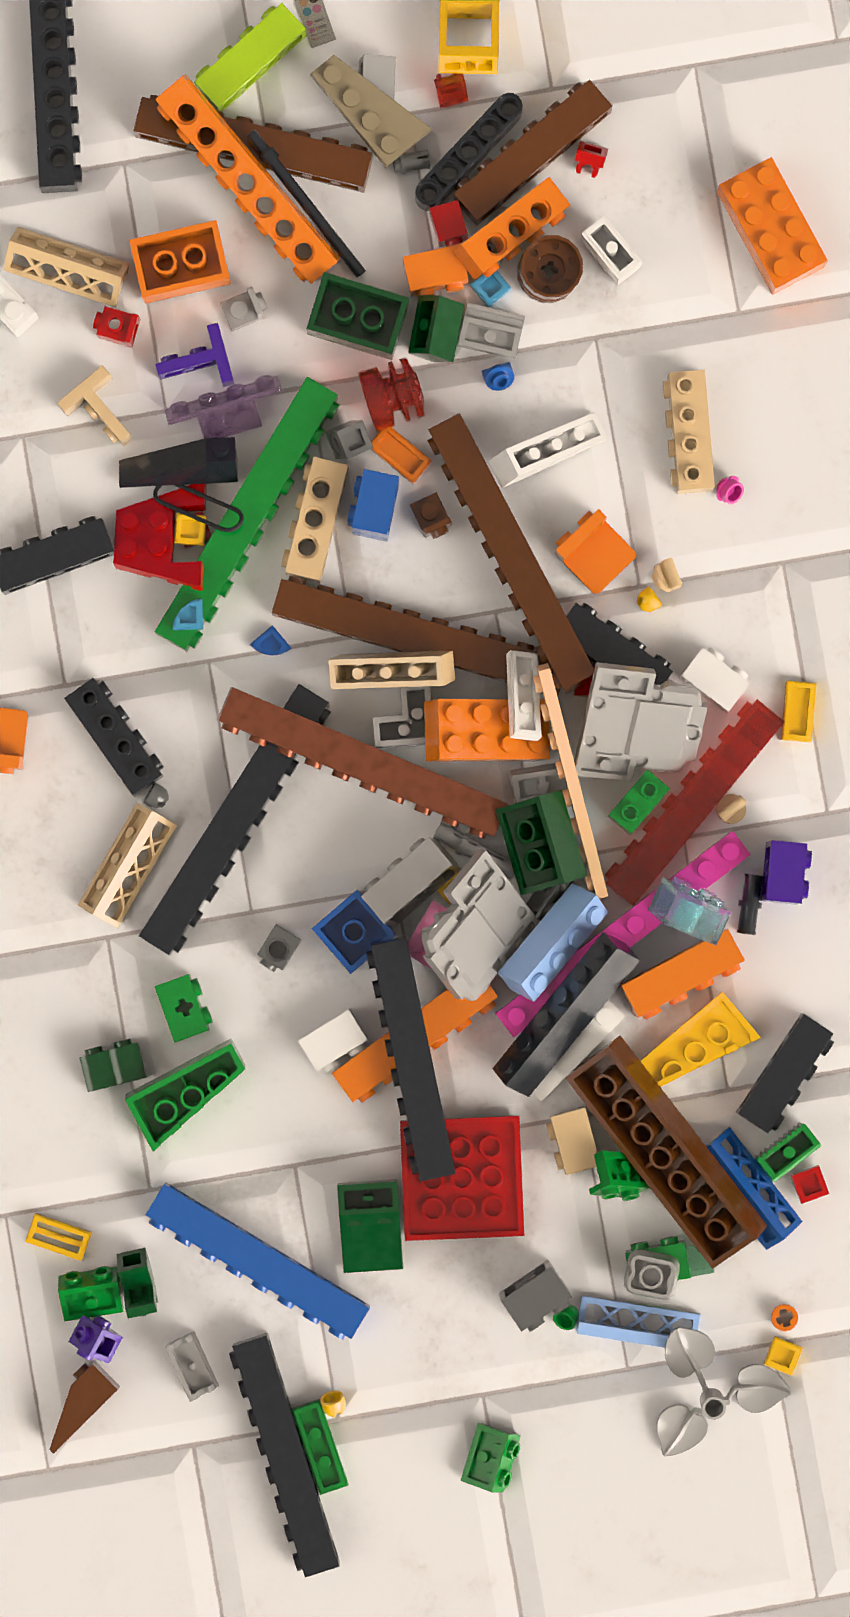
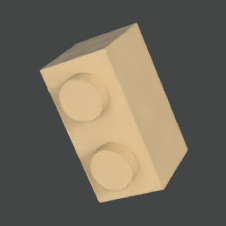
[546,1107,597,1175]

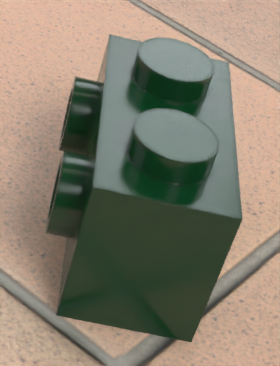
[408,295,464,362]

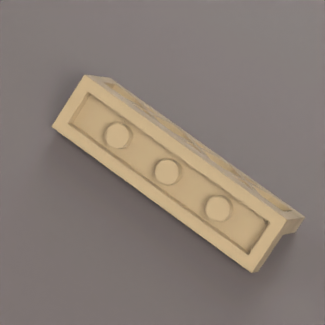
[3,227,130,307]
[78,802,177,928]

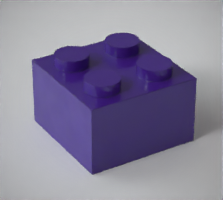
[760,840,812,905]

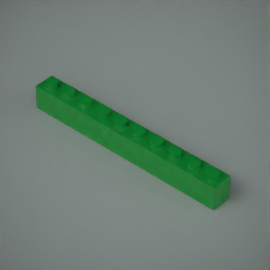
[154,377,340,652]

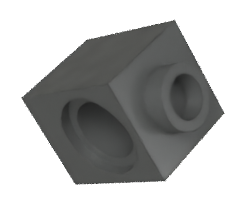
[325,420,373,459]
[257,924,302,972]

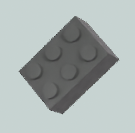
[499,1260,572,1332]

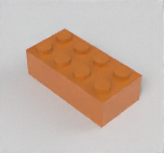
[717,157,828,295]
[424,699,550,762]
[619,929,745,1020]

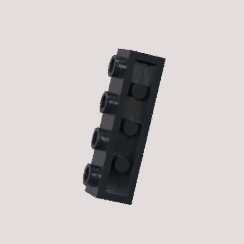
[64,678,164,797]

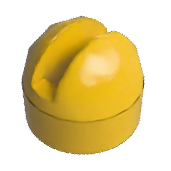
[637,586,663,612]
[320,1390,345,1417]

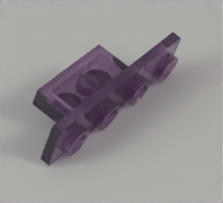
[165,375,282,439]

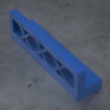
[706,1127,803,1250]

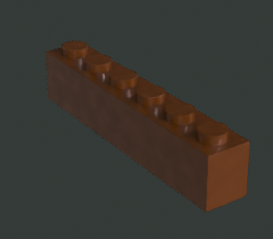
[454,79,613,226]

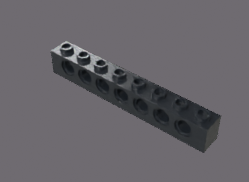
[29,0,82,193]

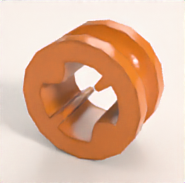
[771,1304,798,1332]

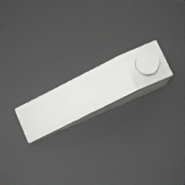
[488,412,608,488]
[533,1000,625,1102]

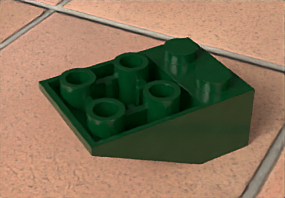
[337,1179,403,1273]

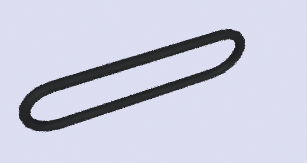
[153,485,244,532]

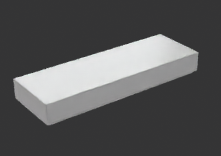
[506,650,542,741]

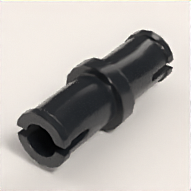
[737,873,764,935]

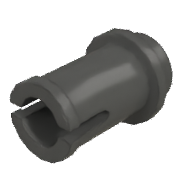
[393,150,431,175]

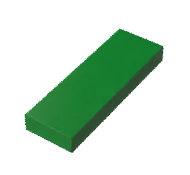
[291,1399,349,1495]

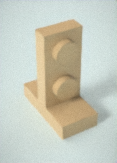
[57,365,133,446]

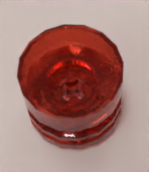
[358,357,425,432]

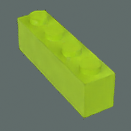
[194,3,307,112]

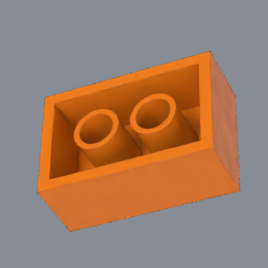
[129,220,231,304]

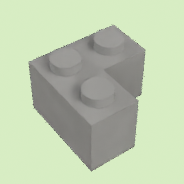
[373,686,431,748]

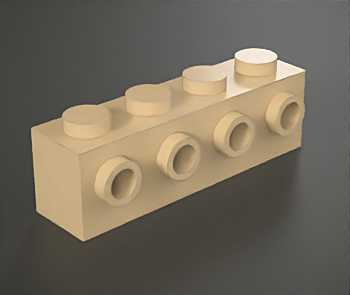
[663,369,715,494]

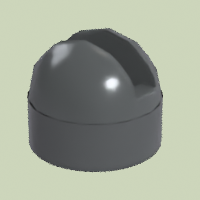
[143,782,169,809]

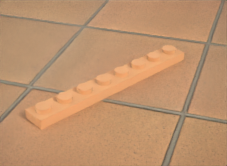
[533,663,608,899]

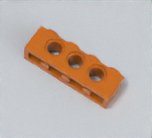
[453,177,571,280]

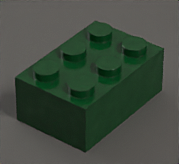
[306,272,409,360]

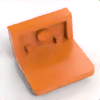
[555,509,636,594]
[0,708,28,774]

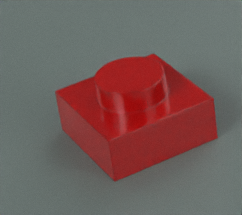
[790,1165,829,1204]

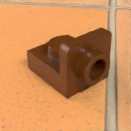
[410,492,452,539]

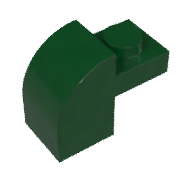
[116,1247,158,1319]

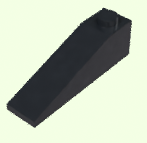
[119,437,238,488]

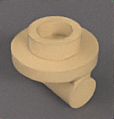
[652,558,682,592]
[716,794,747,824]

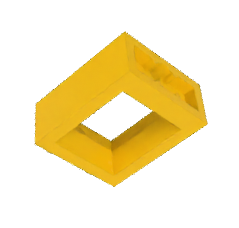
[438,0,499,74]

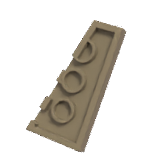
[310,55,432,168]

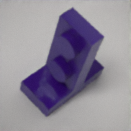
[155,323,235,387]

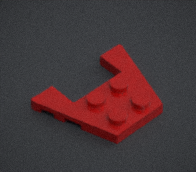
[113,484,207,591]

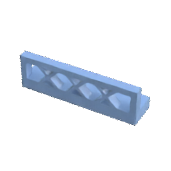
[576,1295,700,1348]

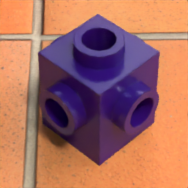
[68,1315,123,1364]

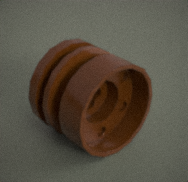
[517,235,583,303]

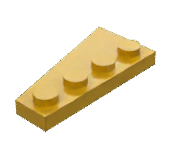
[640,992,761,1087]

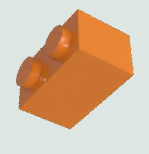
[403,244,468,298]

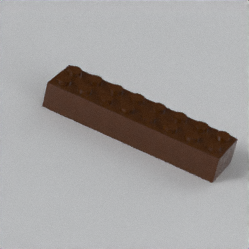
[565,1035,767,1269]

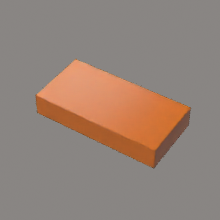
[371,423,432,484]

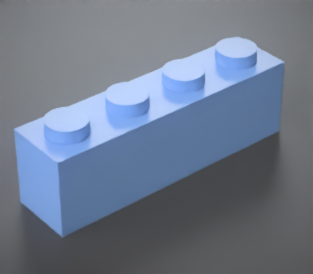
[498,883,609,1002]

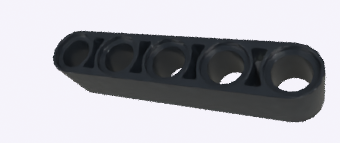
[415,93,523,211]

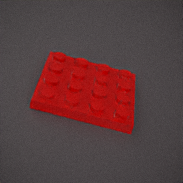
[400,1116,525,1241]

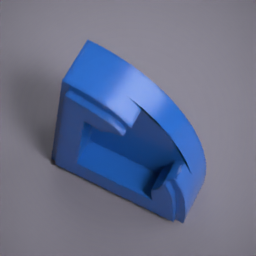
[250,625,292,656]

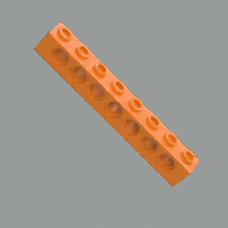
[155,75,341,284]

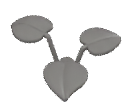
[657,1327,791,1456]

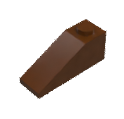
[49,1361,120,1454]

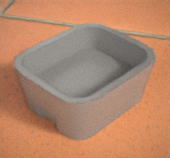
[624,1249,680,1300]

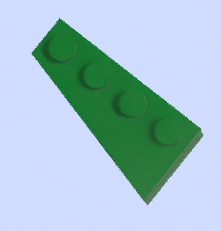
[125,1039,245,1152]

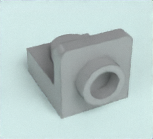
[220,286,267,331]

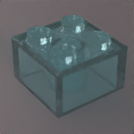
[648,877,731,945]

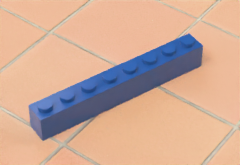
[146,1182,370,1340]

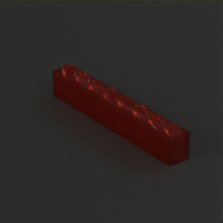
[604,699,785,907]

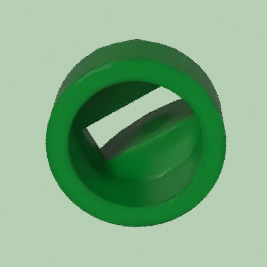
[553,1304,579,1330]

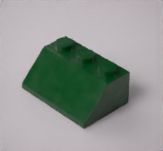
[495,790,587,895]

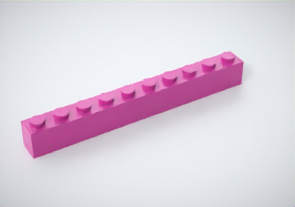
[495,831,751,1037]

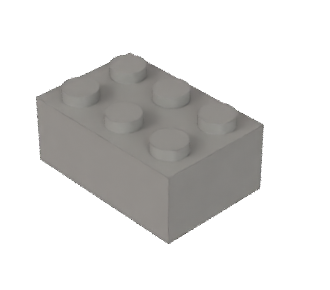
[361,837,462,927]

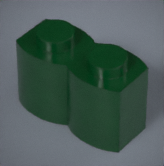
[79,1038,147,1092]

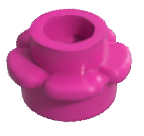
[716,475,744,504]

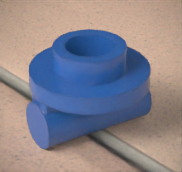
[481,362,514,391]

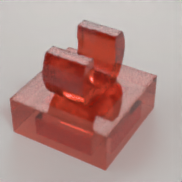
[434,73,469,109]

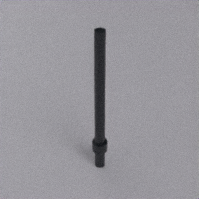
[246,129,366,278]

